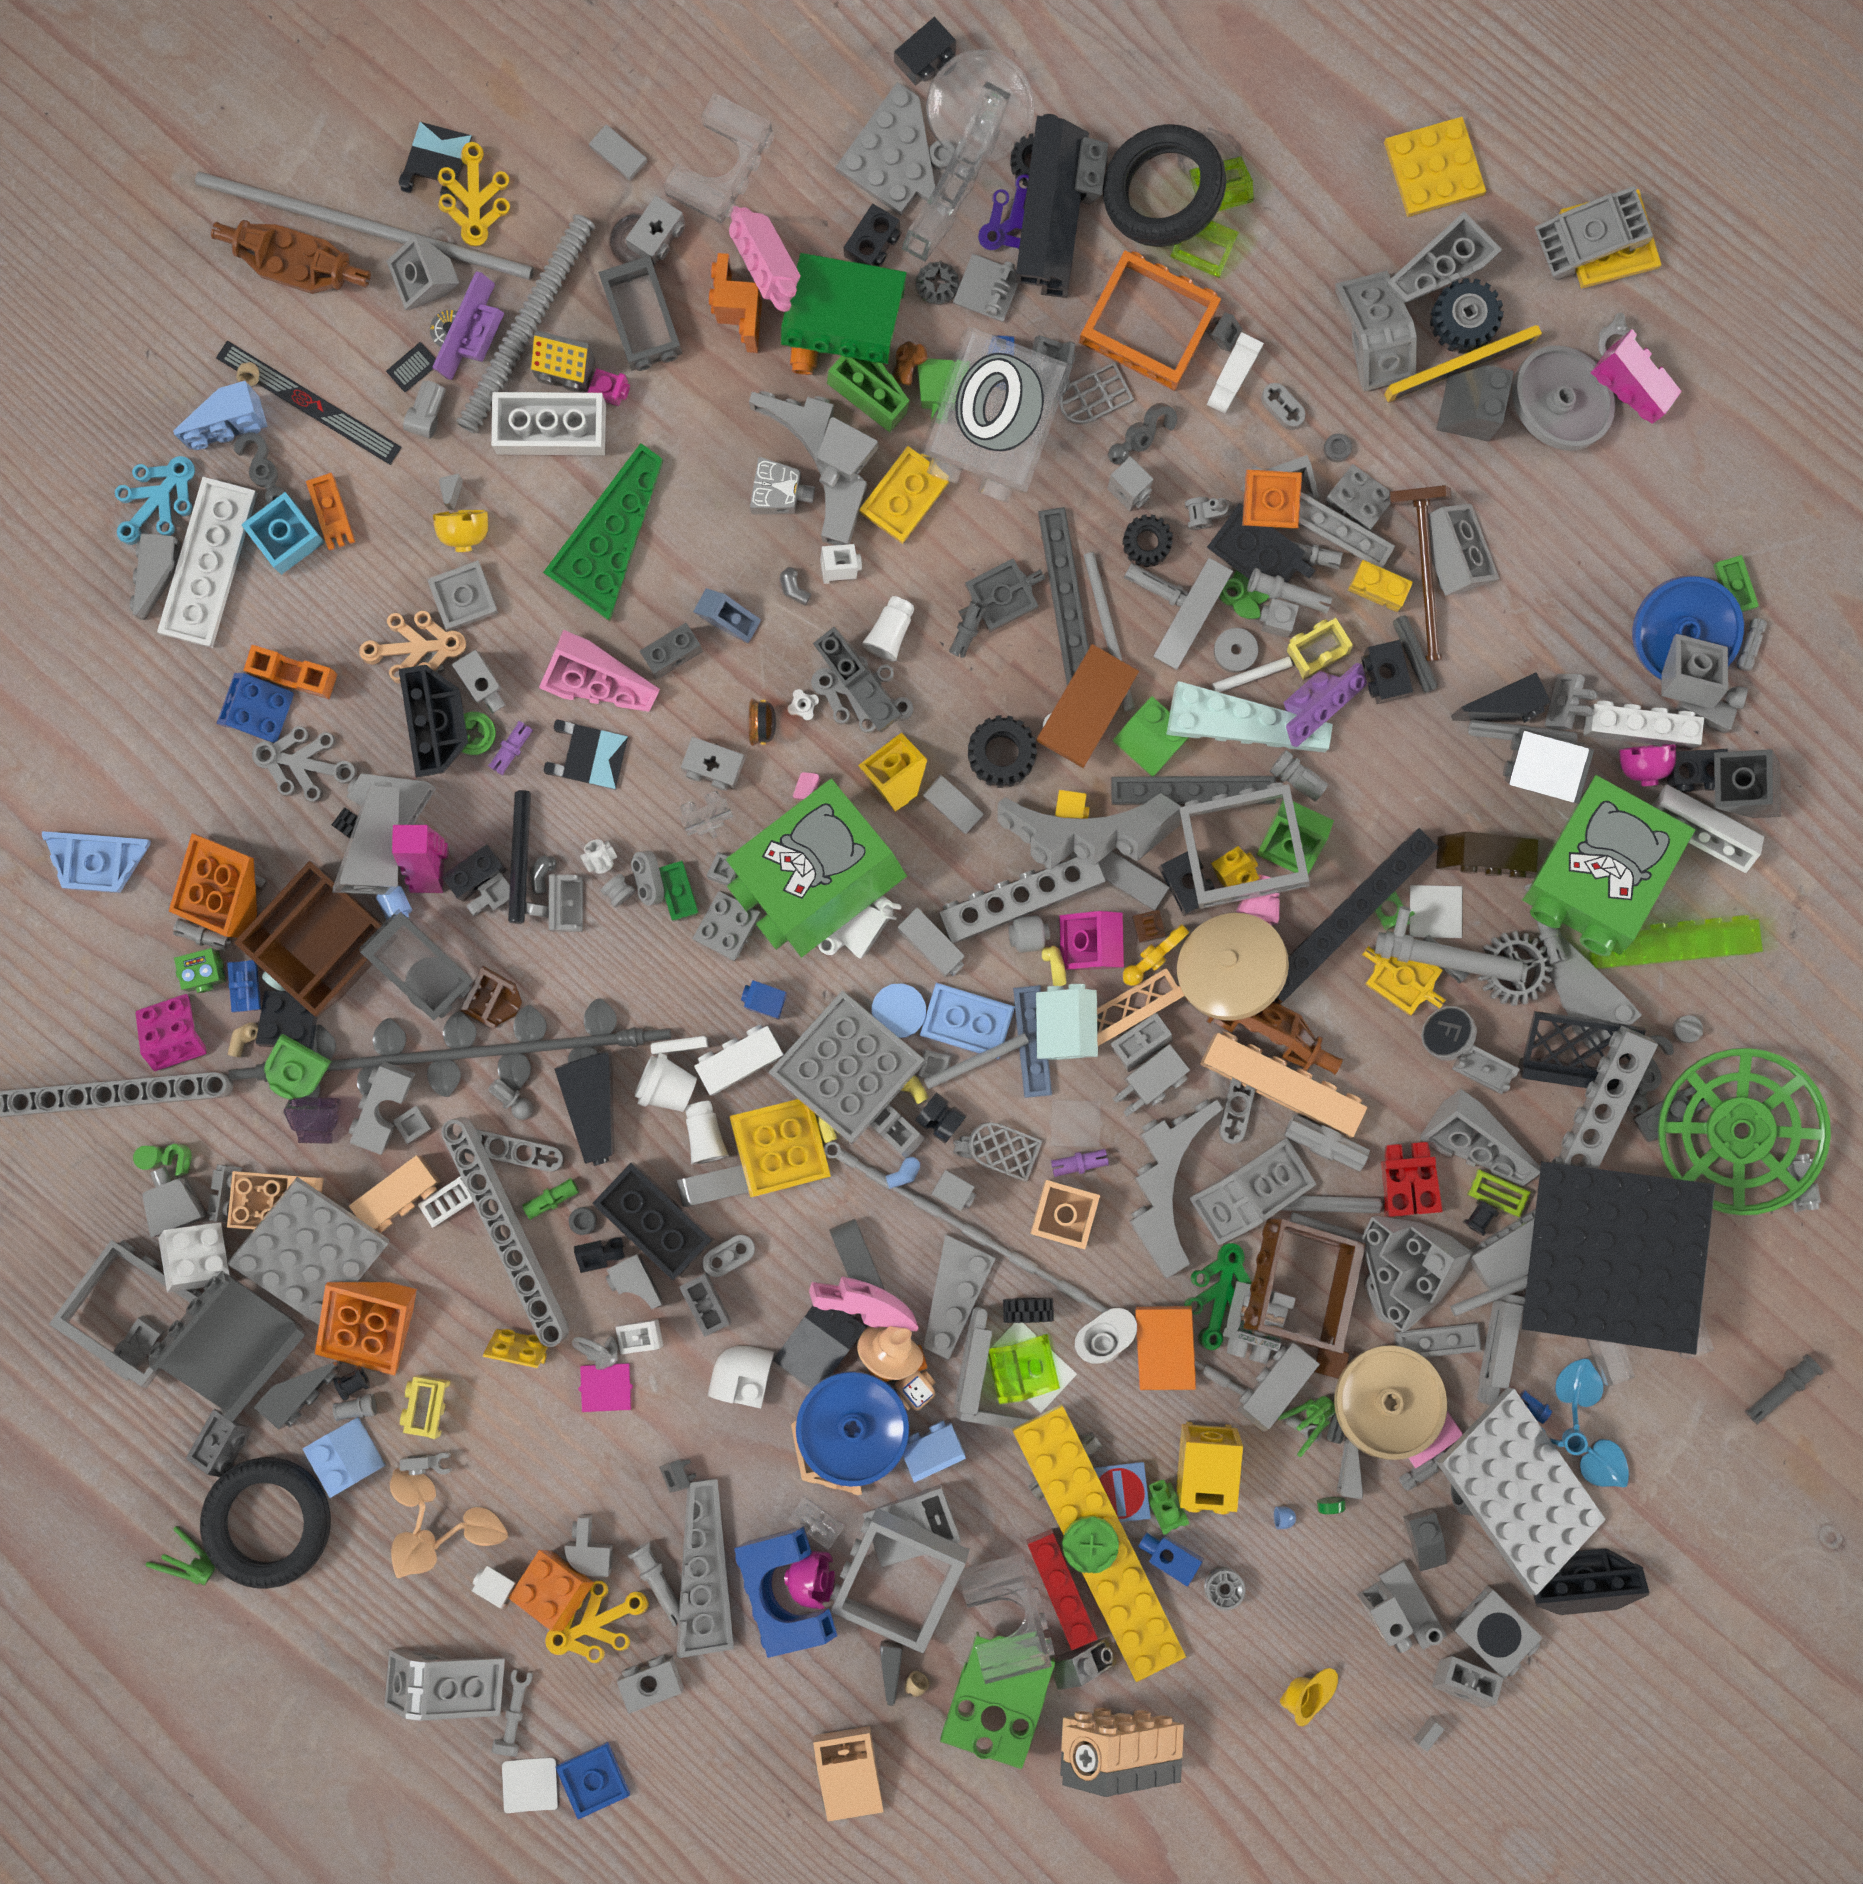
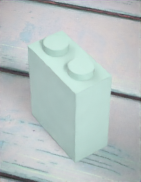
[1036,984,1098,1060]

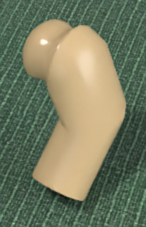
[227,1023,258,1058]

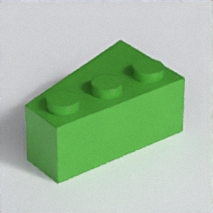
[827,356,909,433]

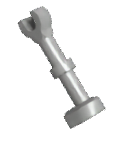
[491,1669,533,1757]

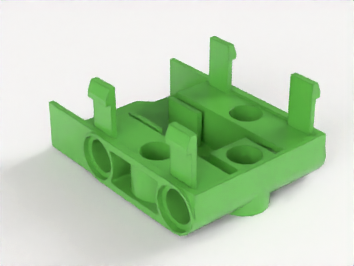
[940,1631,1055,1769]

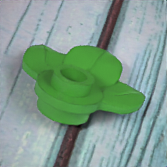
[1219,570,1269,619]

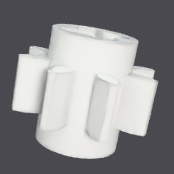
[580,839,617,874]

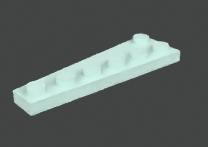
[1166,681,1333,753]

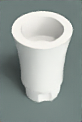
[862,596,914,662]
[685,1101,729,1165]

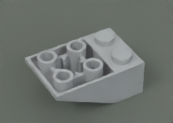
[862,1484,961,1567]

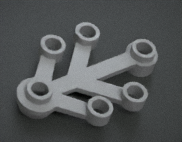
[811,656,913,733]
[252,726,357,803]

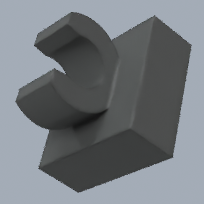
[1206,312,1242,352]
[659,1459,696,1493]

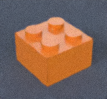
[508,1550,594,1631]

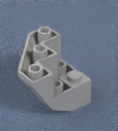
[1361,1216,1473,1333]

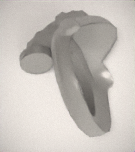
[1598,312,1631,356]
[572,1336,618,1370]

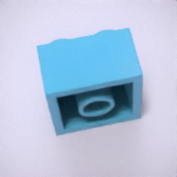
[241,492,325,575]

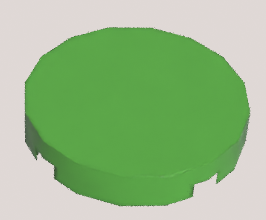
[1062,1516,1119,1574]

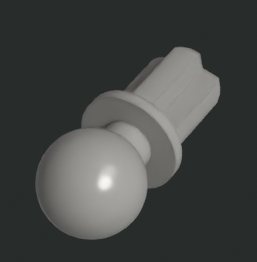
[488,1079,534,1120]

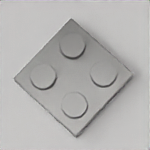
[427,560,499,632]

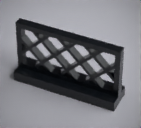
[1518,1011,1646,1090]

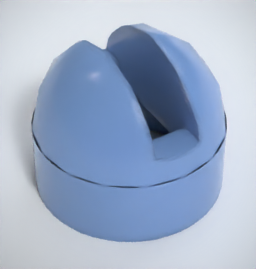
[1274,1506,1296,1530]

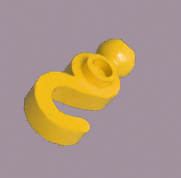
[1123,924,1189,986]

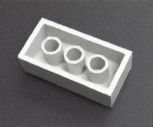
[491,392,606,455]

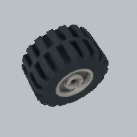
[1430,278,1504,354]

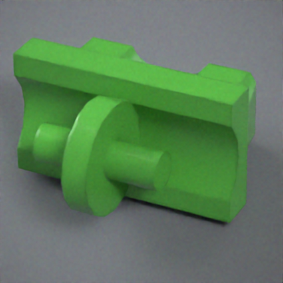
[1148,1480,1190,1535]

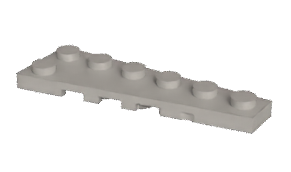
[677,1478,734,1658]

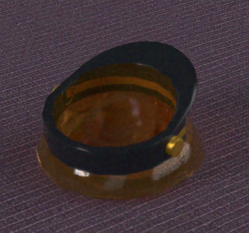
[747,698,776,746]

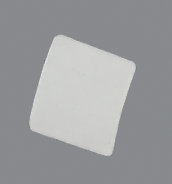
[502,1758,558,1813]

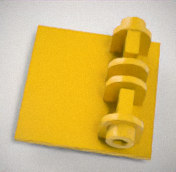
[483,1329,548,1368]

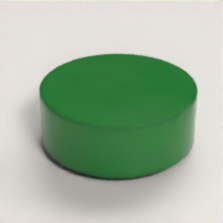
[1317,1497,1346,1515]

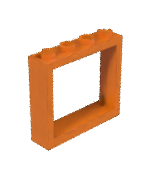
[1079,250,1221,391]

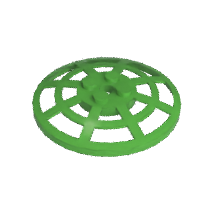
[1658,1048,1831,1215]

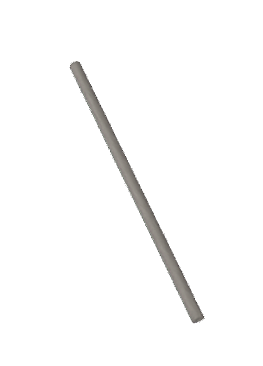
[195,171,534,280]

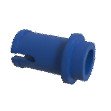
[1520,1390,1552,1424]

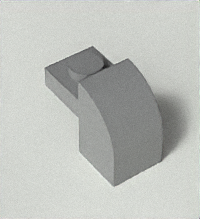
[565,1514,613,1577]

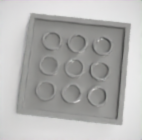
[769,990,925,1145]
[228,1177,389,1325]

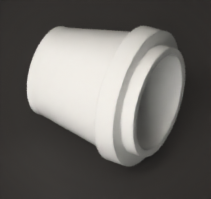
[635,1052,697,1112]

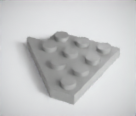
[835,82,938,216]

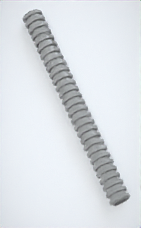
[456,214,595,433]

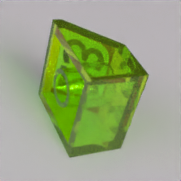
[988,1334,1060,1404]

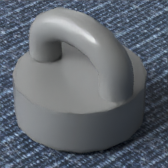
[1673,1015,1703,1043]

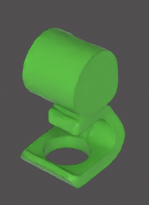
[133,1144,192,1176]

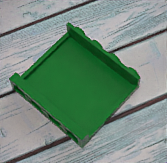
[781,253,907,364]

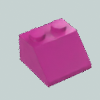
[1059,911,1124,970]

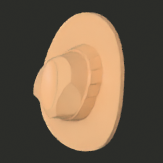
[857,1326,923,1380]

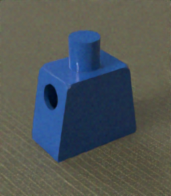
[1138,1532,1204,1587]

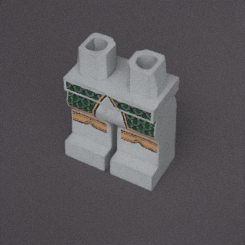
[1223,1281,1296,1364]

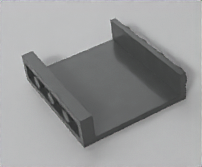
[148,1271,305,1422]

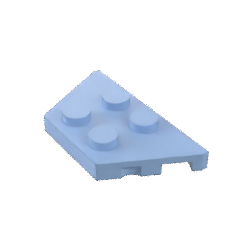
[42,831,151,893]

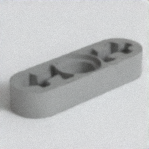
[1219,1078,1255,1144]

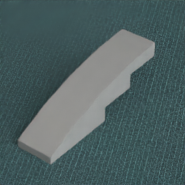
[1153,558,1233,670]

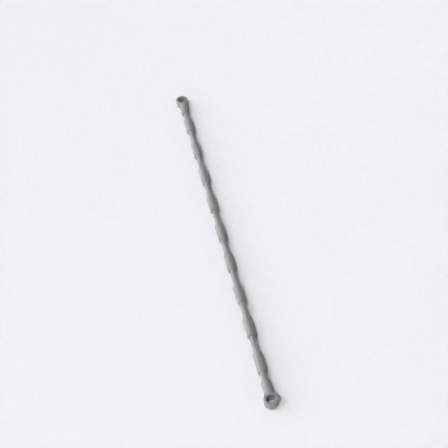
[824,1142,1322,1442]

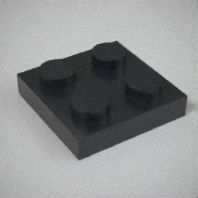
[256,990,318,1050]

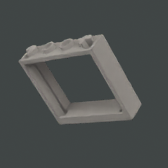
[1179,782,1310,909]
[49,1240,202,1389]
[830,1508,970,1653]

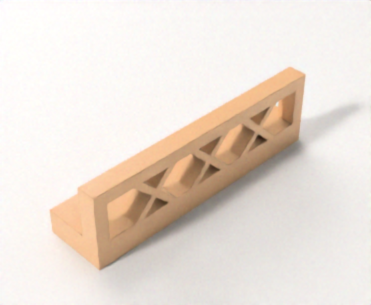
[1097,968,1185,1046]

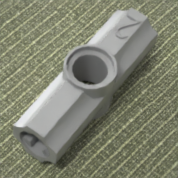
[1284,1114,1370,1172]

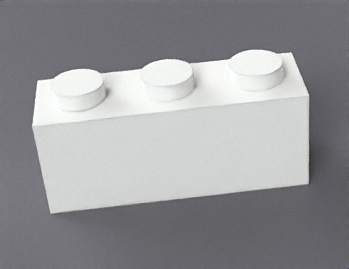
[694,1024,784,1096]

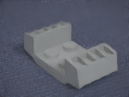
[1534,186,1653,280]

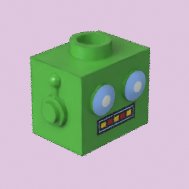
[174,948,226,993]

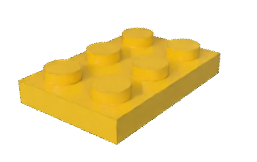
[859,446,951,544]

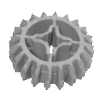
[1478,931,1553,1006]

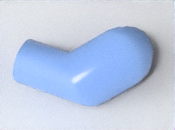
[885,1157,920,1189]

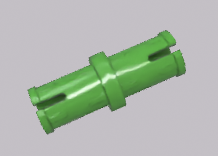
[522,1178,580,1220]

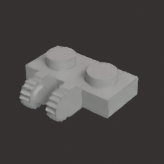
[1544,674,1598,730]

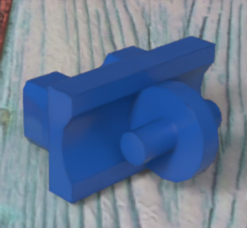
[227,960,261,1013]

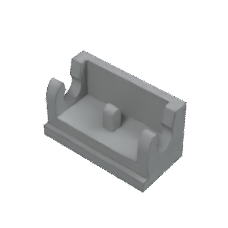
[549,875,583,932]
[1111,1013,1173,1072]
[1452,1045,1520,1094]

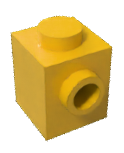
[1055,790,1090,819]

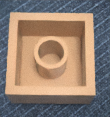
[1030,1180,1100,1249]

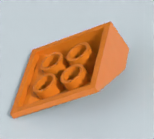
[168,833,257,938]
[315,1282,417,1376]

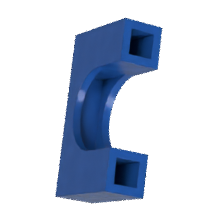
[734,1527,837,1658]

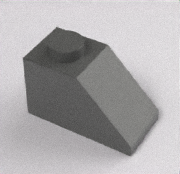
[1403,1509,1447,1572]

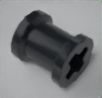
[1463,1199,1500,1236]
[333,1365,371,1401]

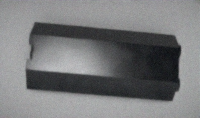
[1015,114,1089,298]

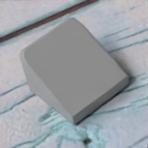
[439,474,463,511]

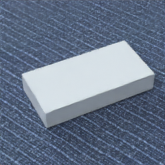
[651,1036,709,1055]

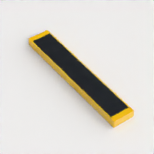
[1384,325,1542,403]

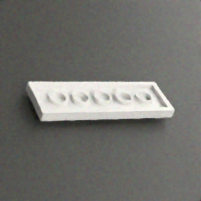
[157,477,258,648]

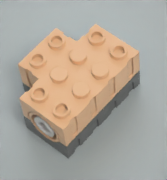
[1060,1708,1184,1797]

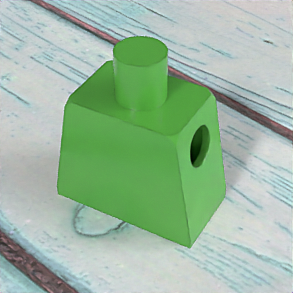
[918,358,969,424]

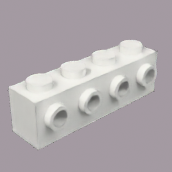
[1584,701,1704,750]
[1652,784,1764,873]

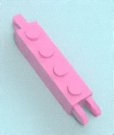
[729,206,800,312]

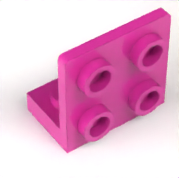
[135,994,207,1072]

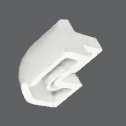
[708,1345,774,1409]

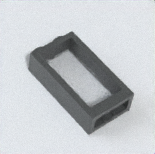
[598,255,683,371]
[359,909,473,1021]

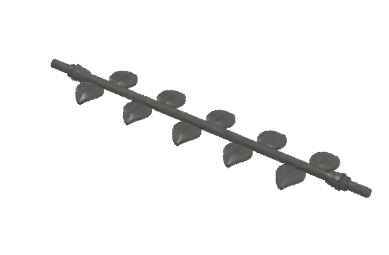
[229,998,671,1110]

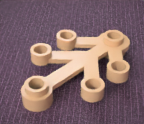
[359,611,466,683]

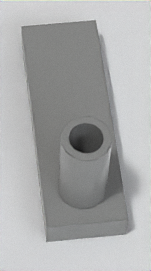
[1378,1560,1447,1650]

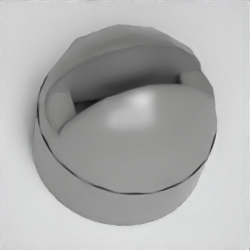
[1726,686,1748,709]

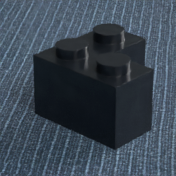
[894,16,956,86]

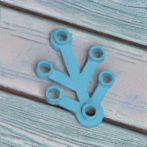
[115,456,195,545]

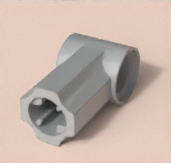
[403,381,446,439]

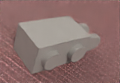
[1112,1044,1190,1117]

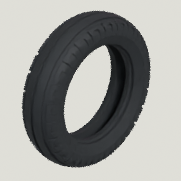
[1103,124,1226,247]
[200,1457,331,1589]

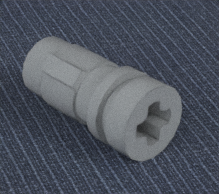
[1269,750,1328,802]

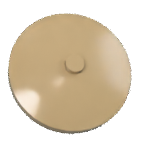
[1177,913,1289,1020]
[1334,1346,1447,1460]

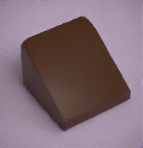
[1314,1349,1349,1379]

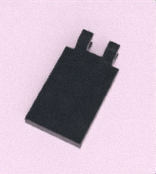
[1206,503,1316,583]

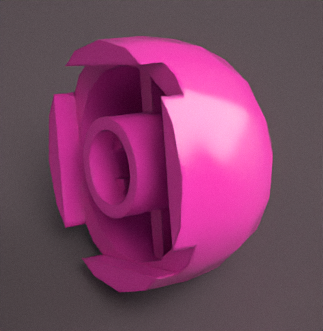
[1619,744,1676,786]
[784,1551,835,1609]

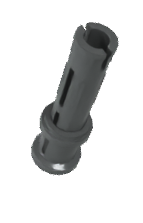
[1745,1354,1824,1425]

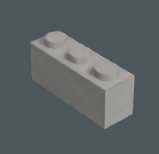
[1237,1342,1320,1432]

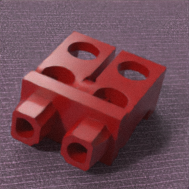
[1381,1142,1442,1217]

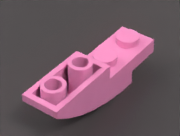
[809,1277,918,1332]

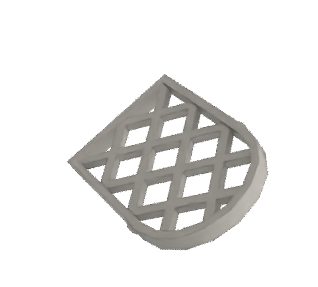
[968,1122,1042,1182]

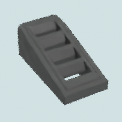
[880,1641,903,1706]

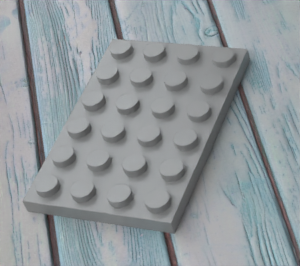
[1436,1388,1606,1595]

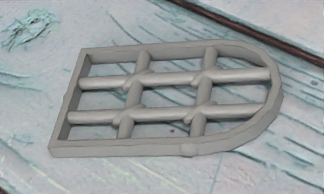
[1059,362,1134,425]

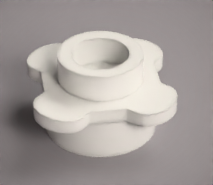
[788,689,819,720]

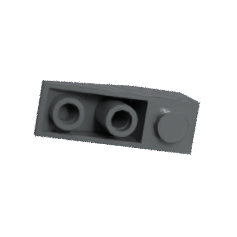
[254,1361,341,1430]

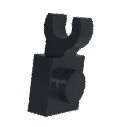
[574,1237,625,1273]

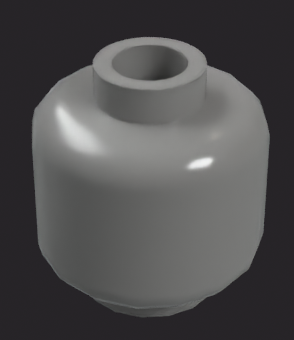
[1008,915,1050,953]

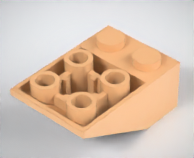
[227,1171,324,1229]
[813,1726,884,1821]

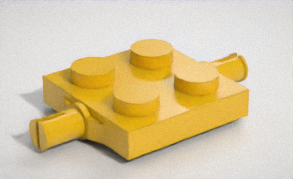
[1362,945,1446,1016]

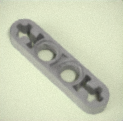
[458,1129,565,1171]

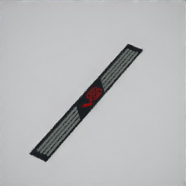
[216,341,402,465]

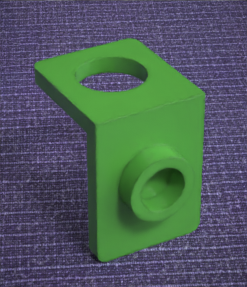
[1375,891,1415,931]

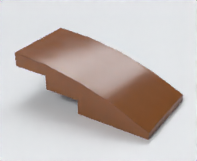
[1036,644,1139,768]

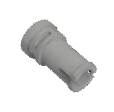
[333,1394,377,1421]

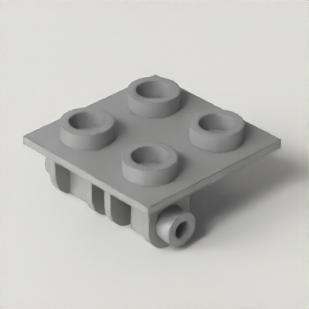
[953,253,1018,322]
[1326,464,1391,531]
[692,891,761,961]

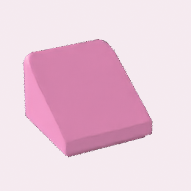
[793,772,821,801]

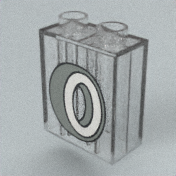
[919,326,1073,503]

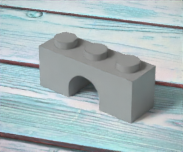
[349,1062,415,1155]

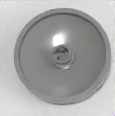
[1512,346,1615,451]

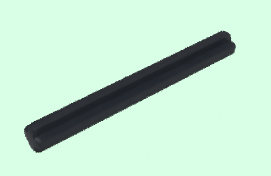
[508,790,531,924]

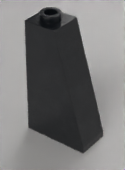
[554,1049,615,1166]

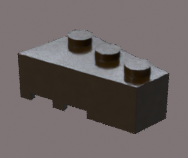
[1436,831,1538,879]

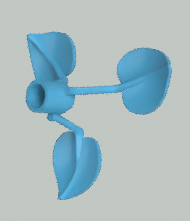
[1541,1358,1629,1487]

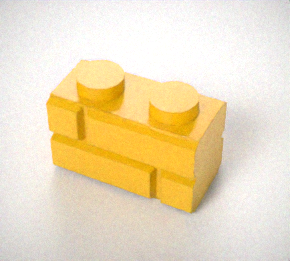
[1347,560,1413,612]

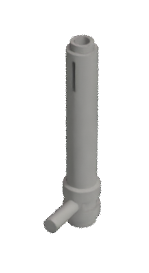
[1375,906,1528,983]

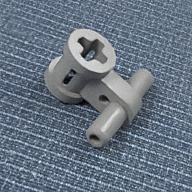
[1185,497,1237,530]

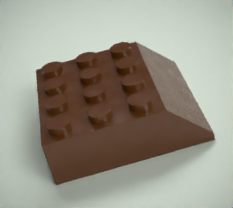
[234,860,397,1017]

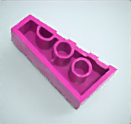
[392,825,449,893]

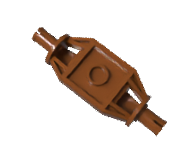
[211,220,371,294]
[1186,998,1343,1075]

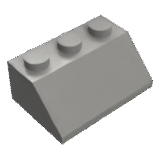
[1428,504,1500,596]

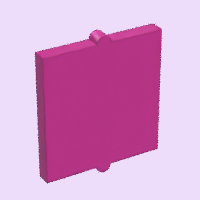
[578,1363,633,1412]

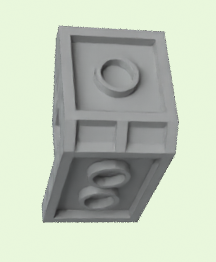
[1335,271,1417,391]
[1189,1138,1317,1245]
[384,1649,505,1721]

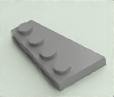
[923,1234,996,1360]

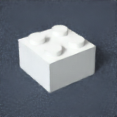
[159,1222,229,1293]

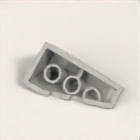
[1541,936,1642,1049]
[1420,1089,1541,1186]

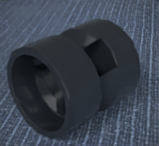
[915,1092,967,1144]

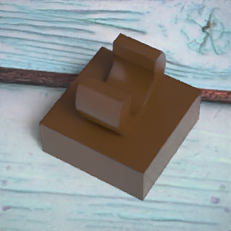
[1132,910,1166,943]

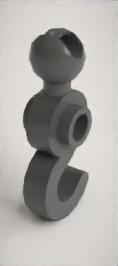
[1108,403,1177,465]
[234,432,285,504]
[1628,1035,1674,1115]

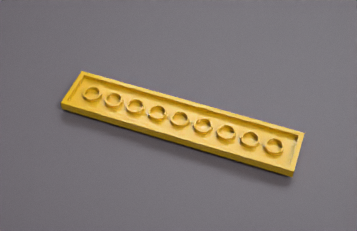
[1012,1404,1186,1682]

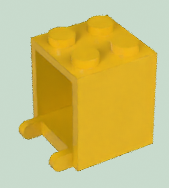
[1176,1421,1243,1515]

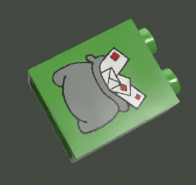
[1522,775,1696,956]
[725,778,907,958]

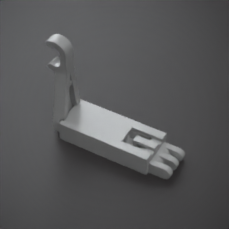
[1477,1294,1525,1406]
[954,1307,1031,1429]

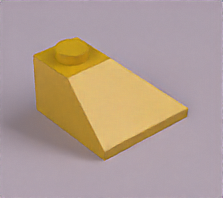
[858,732,927,812]

